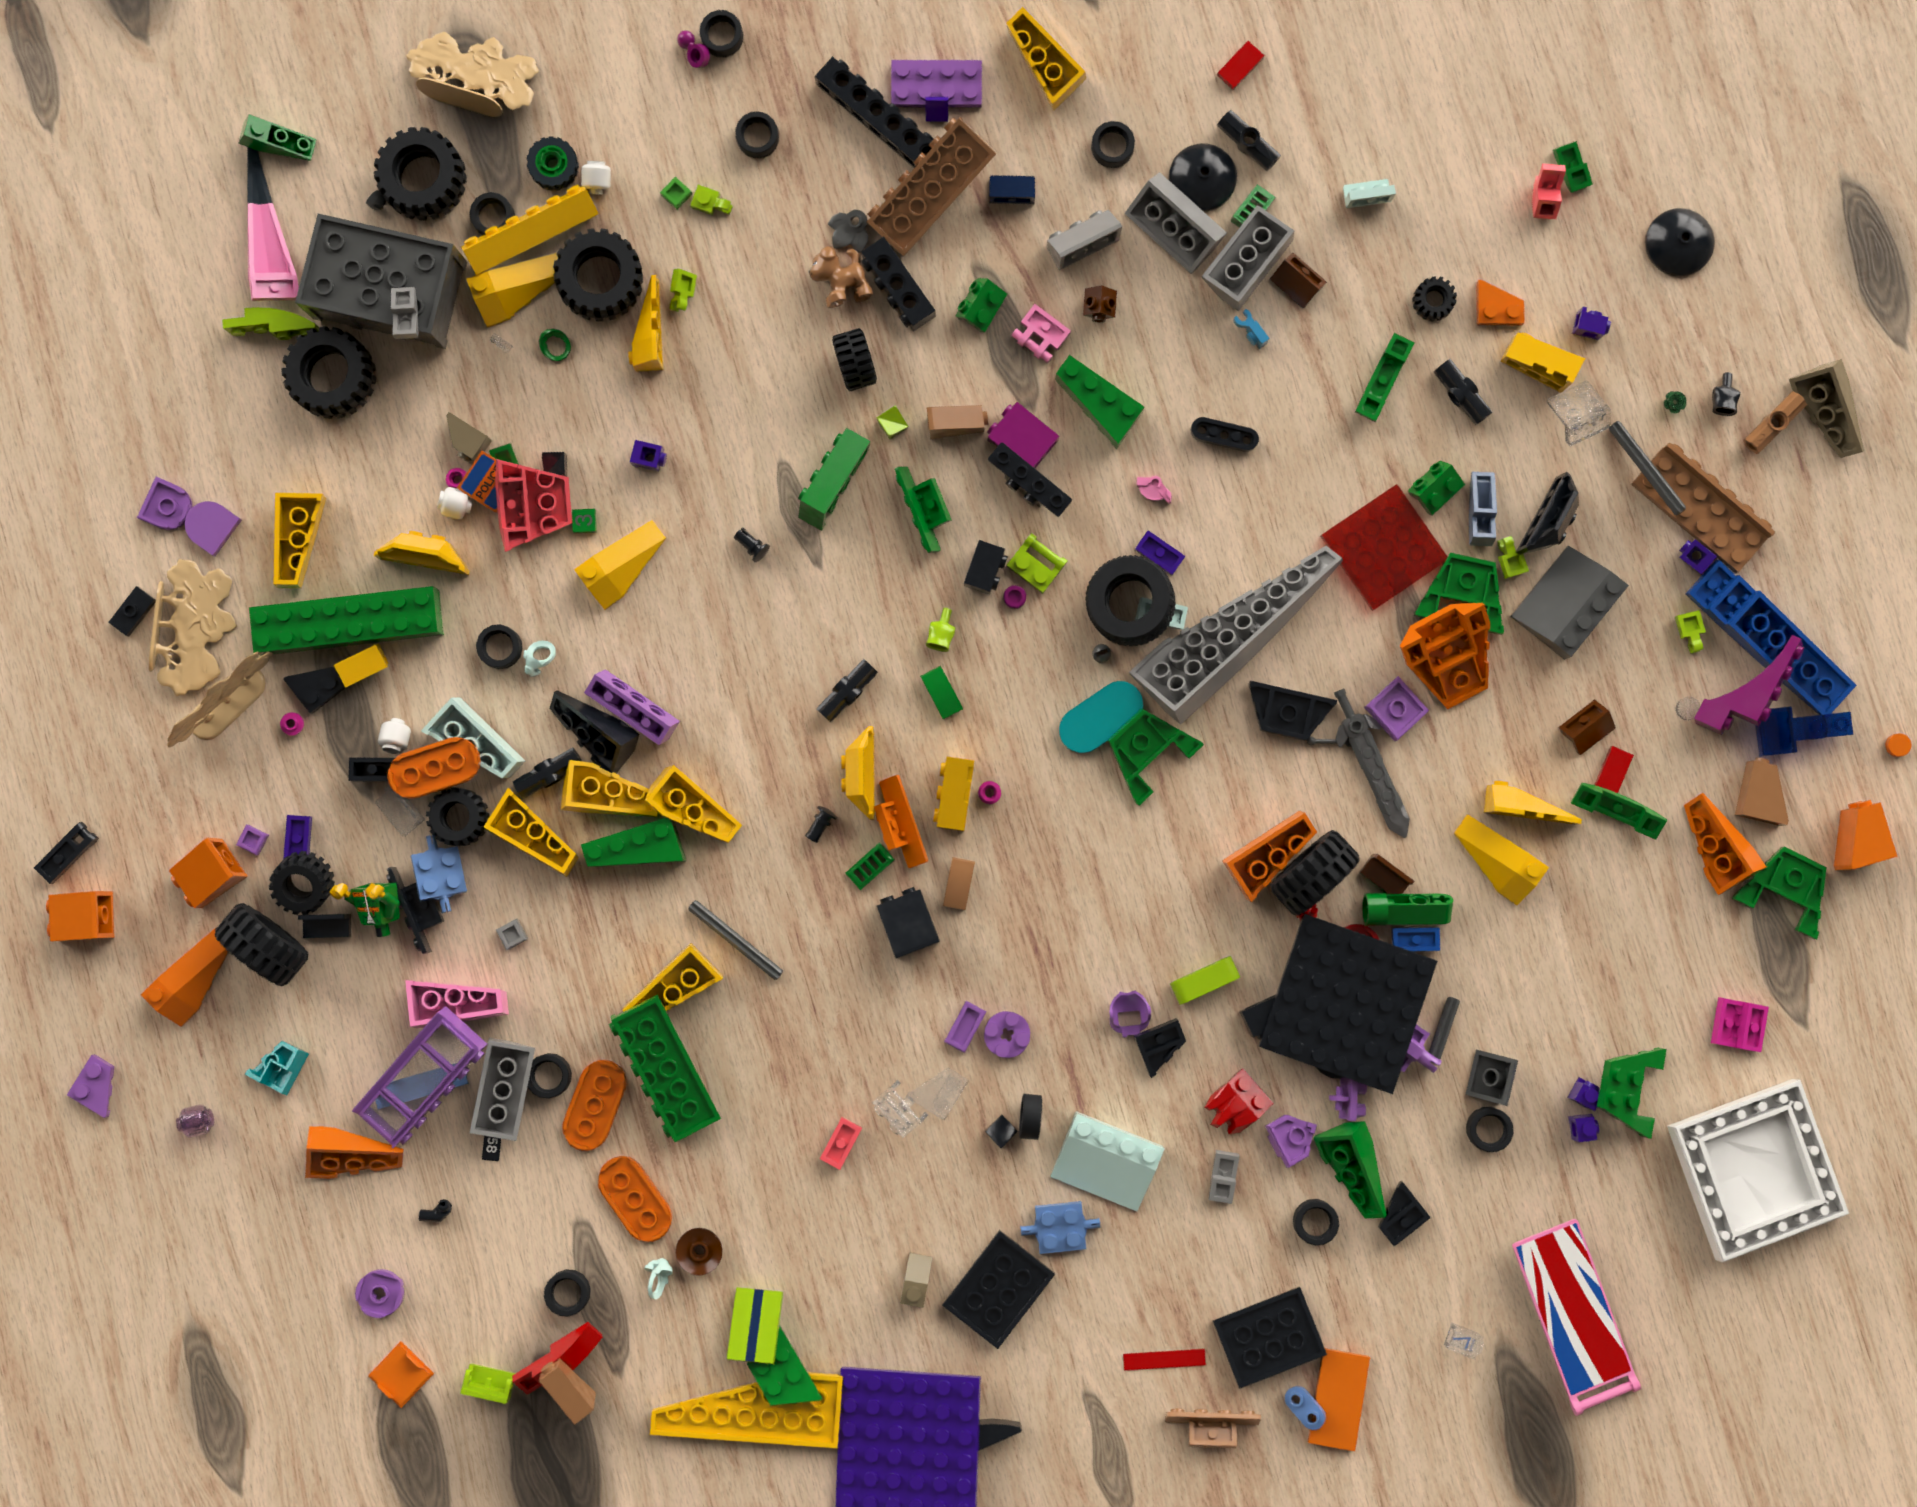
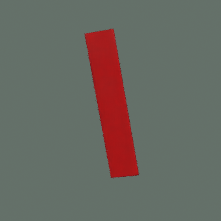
[1123,1349,1206,1370]

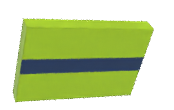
[727,1287,783,1364]

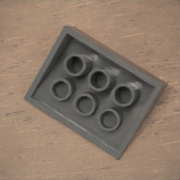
[1510,545,1629,660]

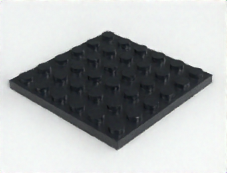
[1258,914,1438,1094]

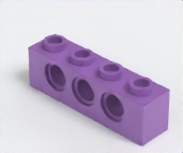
[584,669,680,745]

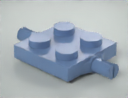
[410,835,467,913]
[1020,1201,1100,1254]

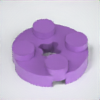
[984,1011,1030,1058]
[355,1269,404,1318]

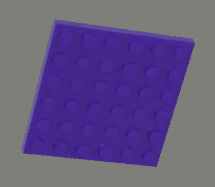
[836,1367,981,1507]

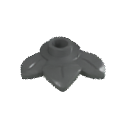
[828,210,869,253]

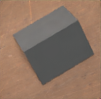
[1466,1049,1518,1106]

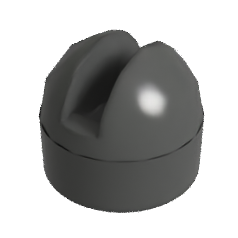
[366,190,386,210]
[1092,644,1111,663]

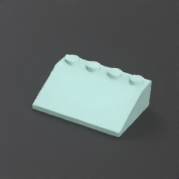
[1050,1111,1165,1211]

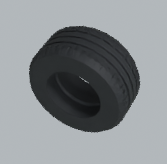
[1085,555,1176,647]

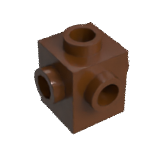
[1083,285,1117,323]

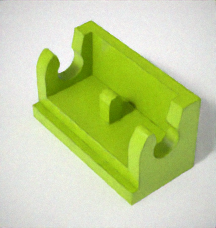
[460,1363,516,1404]

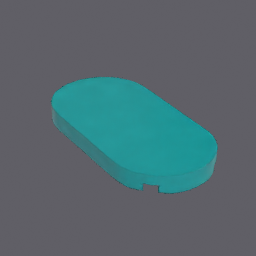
[1059,681,1143,753]

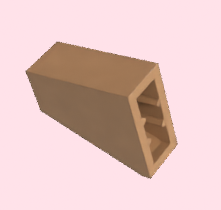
[926,405,988,439]
[1735,757,1789,826]
[539,1359,596,1425]

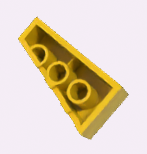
[1006,7,1087,110]
[273,493,326,589]
[484,788,579,877]
[622,943,723,1012]

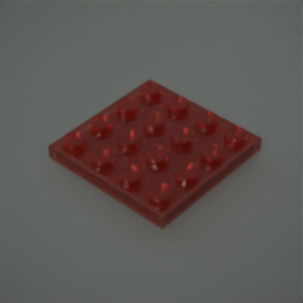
[1320,484,1448,611]

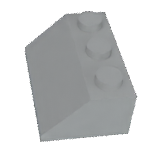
[1047,210,1122,270]

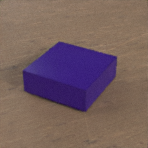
[925,97,948,122]

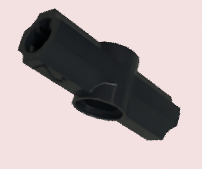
[1217,110,1281,171]
[1434,359,1492,426]
[817,659,878,723]
[512,747,582,799]

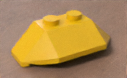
[374,531,470,575]
[841,726,875,820]

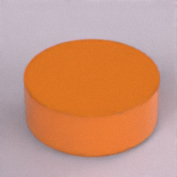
[1885,733,1912,757]

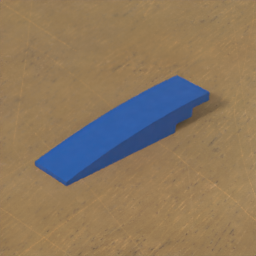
[1685,560,1857,719]

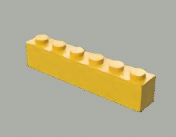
[461,185,599,275]

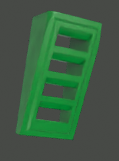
[1231,184,1276,228]
[846,842,895,890]

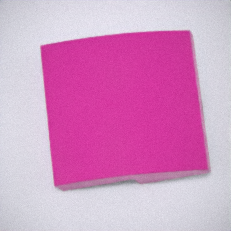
[1711,997,1769,1052]

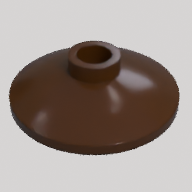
[676,1228,723,1275]

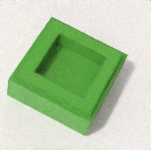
[660,177,692,210]

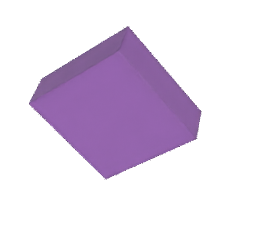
[236,824,269,855]

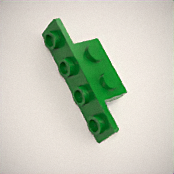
[895,466,952,553]

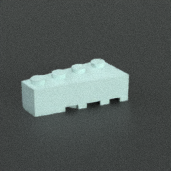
[421,697,525,778]

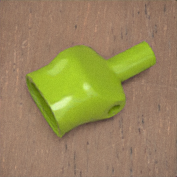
[926,608,956,652]

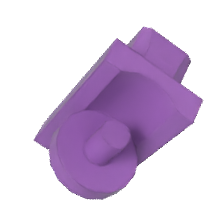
[1329,1077,1367,1121]

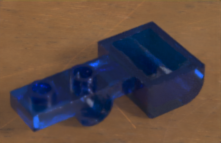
[1755,706,1854,757]

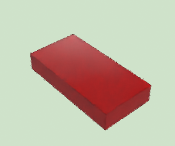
[1217,41,1265,90]
[1594,746,1634,793]

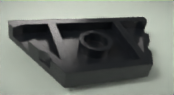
[1249,680,1337,741]

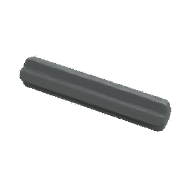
[1429,997,1460,1063]

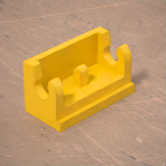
[334,643,389,688]

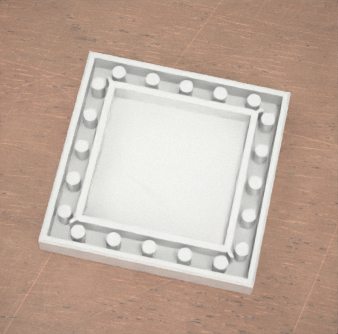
[1667,1079,1849,1262]

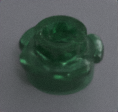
[1664,391,1687,413]

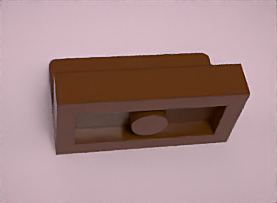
[1270,253,1327,308]
[1559,699,1616,755]
[1359,853,1415,894]

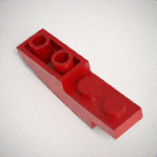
[512,1322,602,1395]

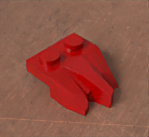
[1204,1068,1274,1134]

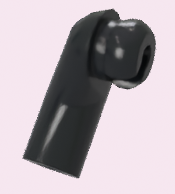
[419,1199,452,1222]

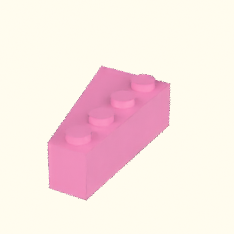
[405,980,509,1029]

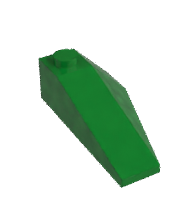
[1313,1121,1387,1219]

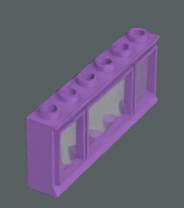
[352,1006,487,1148]

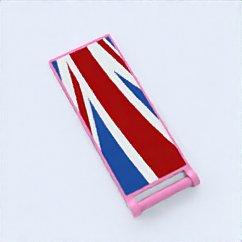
[1512,1219,1641,1416]

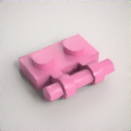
[1011,304,1071,363]

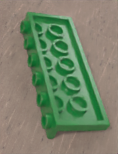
[609,995,721,1142]

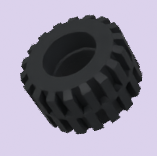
[832,328,877,391]
[426,787,490,846]
[269,851,335,915]

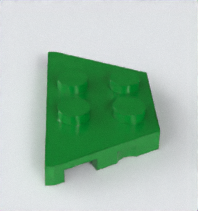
[747,1324,823,1406]

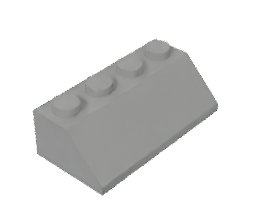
[1124,173,1227,274]
[1202,205,1294,311]
[470,1038,535,1141]

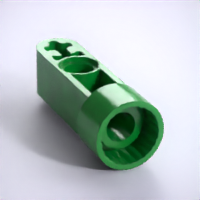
[1362,893,1454,926]

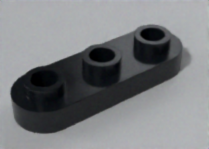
[1190,417,1259,452]

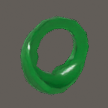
[539,328,571,361]

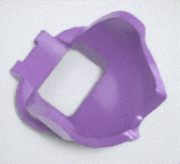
[1109,990,1151,1038]

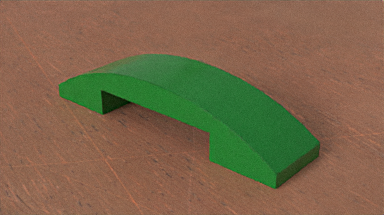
[1355,333,1415,422]
[1571,783,1667,840]

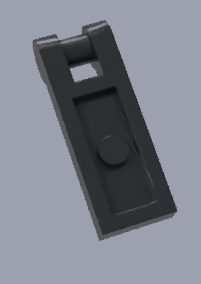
[34,822,99,884]

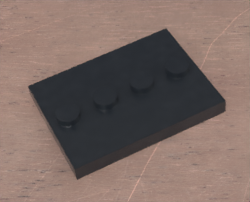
[942,1229,1055,1349]
[1212,1287,1327,1389]

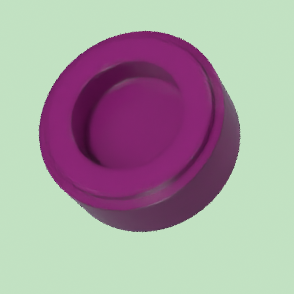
[1003,585,1026,609]

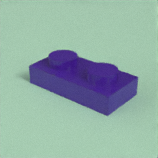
[1134,530,1186,576]
[283,815,312,859]

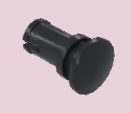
[734,527,770,562]
[805,806,838,843]

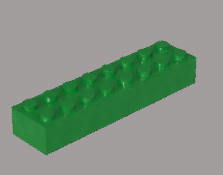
[249,586,444,656]

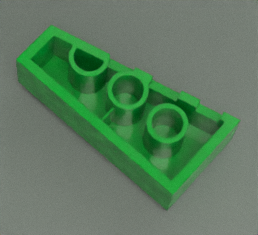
[1055,355,1145,449]
[798,428,870,531]
[581,818,686,867]

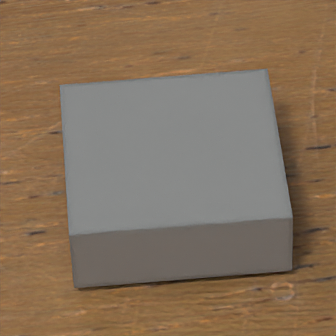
[496,919,528,950]

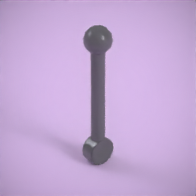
[1307,736,1351,747]

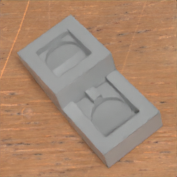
[391,287,418,339]
[1209,1150,1240,1204]

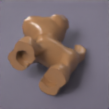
[809,246,873,308]

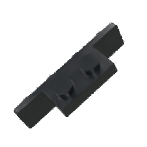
[988,443,1072,517]
[386,867,444,954]

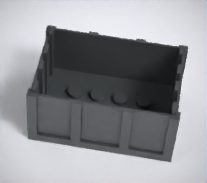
[295,213,467,349]

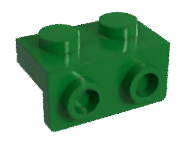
[955,278,1008,332]
[1408,460,1465,516]

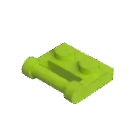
[1007,533,1068,594]

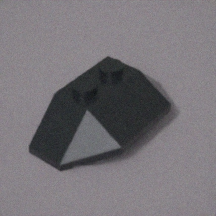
[1516,472,1579,555]

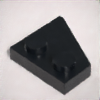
[283,667,345,714]
[1134,1018,1186,1078]
[1378,1181,1431,1247]

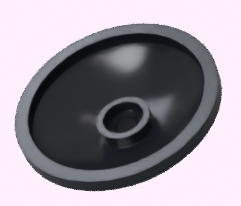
[1169,143,1237,211]
[1645,208,1715,276]

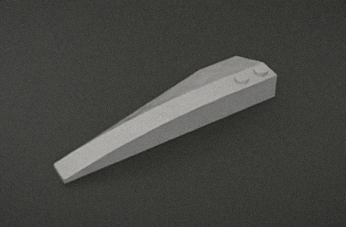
[1129,546,1343,725]

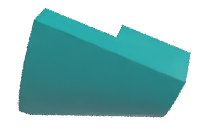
[245,1041,309,1095]

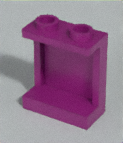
[987,402,1059,468]

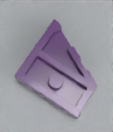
[67,1054,114,1118]

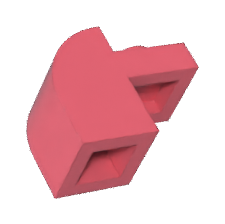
[1532,164,1566,219]

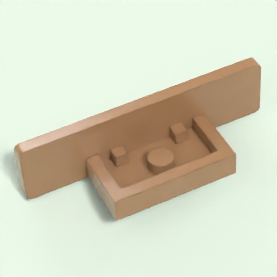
[1165,1408,1261,1448]

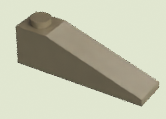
[1789,359,1864,458]

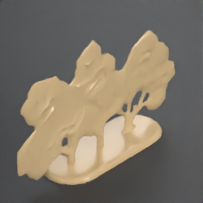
[405,32,539,117]
[149,559,237,696]
[167,652,273,747]

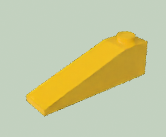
[466,253,558,328]
[628,275,663,372]
[574,520,666,610]
[561,760,658,817]
[1484,781,1582,825]

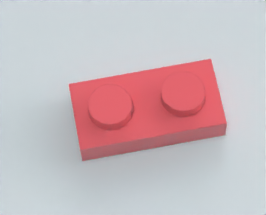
[820,1117,862,1170]

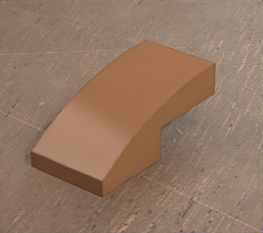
[943,857,975,910]

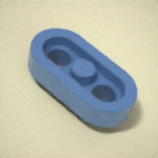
[1285,1386,1326,1430]

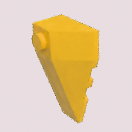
[644,765,742,843]
[1454,814,1549,906]

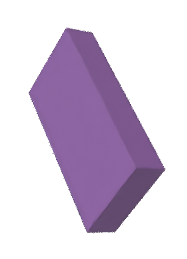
[944,1001,986,1053]

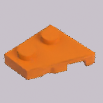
[1476,280,1525,325]

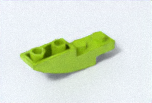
[222,307,319,340]

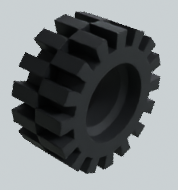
[1412,276,1457,321]

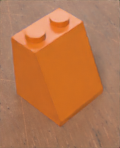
[1834,800,1898,870]
[169,837,248,908]
[46,891,115,941]

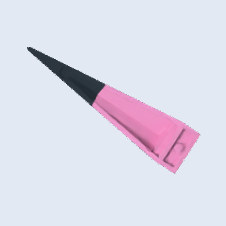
[247,147,299,301]

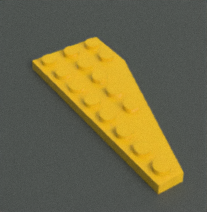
[650,1372,843,1448]

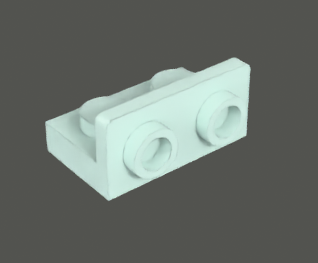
[1343,179,1396,209]

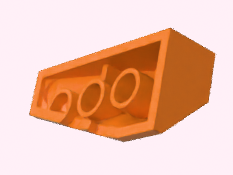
[1684,793,1766,895]
[141,928,228,1027]

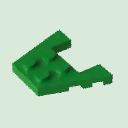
[1414,553,1504,635]
[1108,709,1204,806]
[1732,846,1827,940]
[1597,1047,1667,1139]

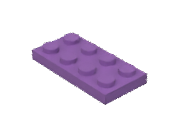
[891,60,982,108]

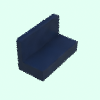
[989,175,1035,204]

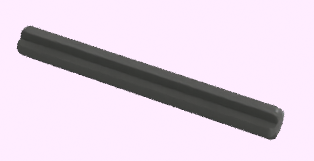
[1609,421,1686,516]
[688,900,783,980]

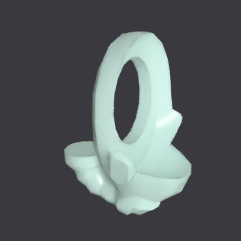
[523,640,556,677]
[644,1258,673,1300]

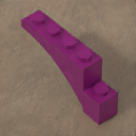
[1694,635,1804,735]

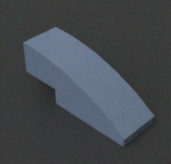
[1469,472,1497,546]

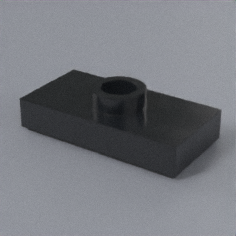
[108,586,156,637]

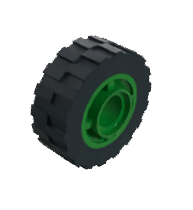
[526,136,579,191]

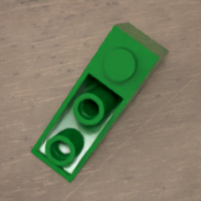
[238,114,317,161]

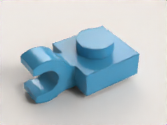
[1233,309,1270,349]

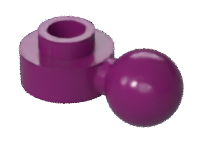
[677,30,710,68]

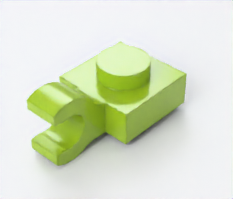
[690,185,733,215]
[670,268,697,312]
[1497,536,1529,579]
[1675,610,1706,654]

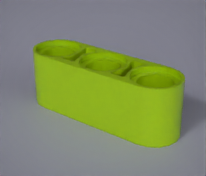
[1170,956,1241,1005]

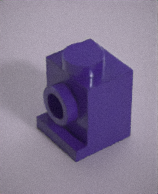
[1572,306,1611,340]
[630,440,667,471]
[1679,539,1717,575]
[1568,1077,1600,1111]
[1568,1114,1599,1142]

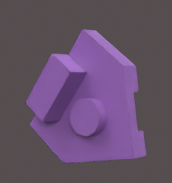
[1265,1115,1317,1168]

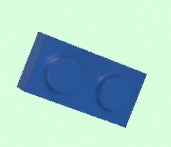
[1391,927,1440,951]

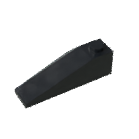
[550,690,640,774]

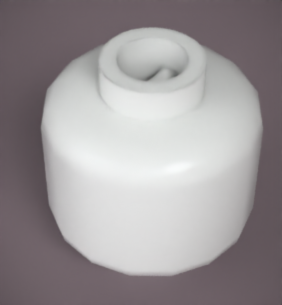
[581,161,611,194]
[437,487,473,519]
[378,718,411,754]

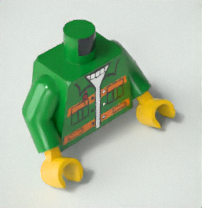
[329,883,400,937]

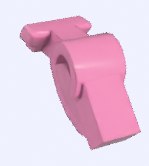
[1137,476,1172,504]

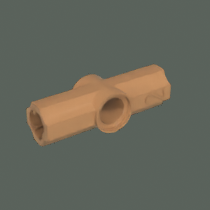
[1743,391,1807,454]

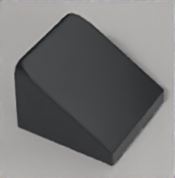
[985,1115,1018,1148]

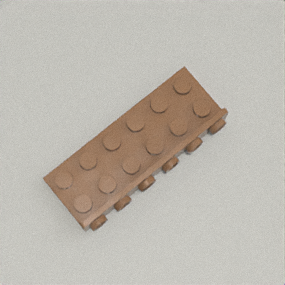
[867,117,997,257]
[1631,443,1775,573]

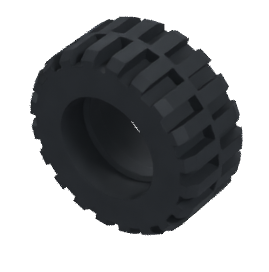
[374,127,467,221]
[553,228,643,322]
[281,326,376,419]
[1270,830,1360,916]
[215,903,309,986]

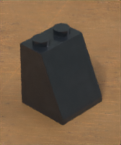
[877,887,940,959]

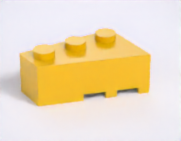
[1500,332,1585,393]
[933,756,974,831]

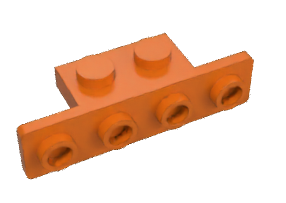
[874,775,928,868]

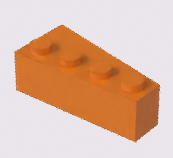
[1222,811,1317,902]

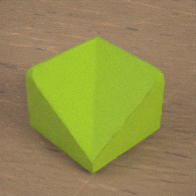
[876,405,909,439]

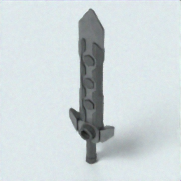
[1334,688,1410,838]

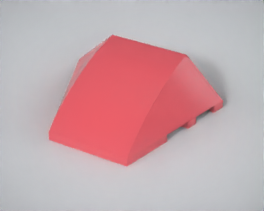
[495,459,572,552]

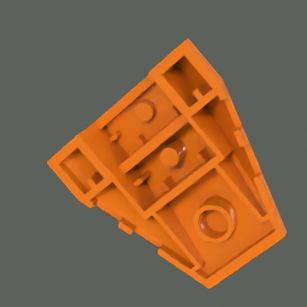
[1400,603,1490,709]

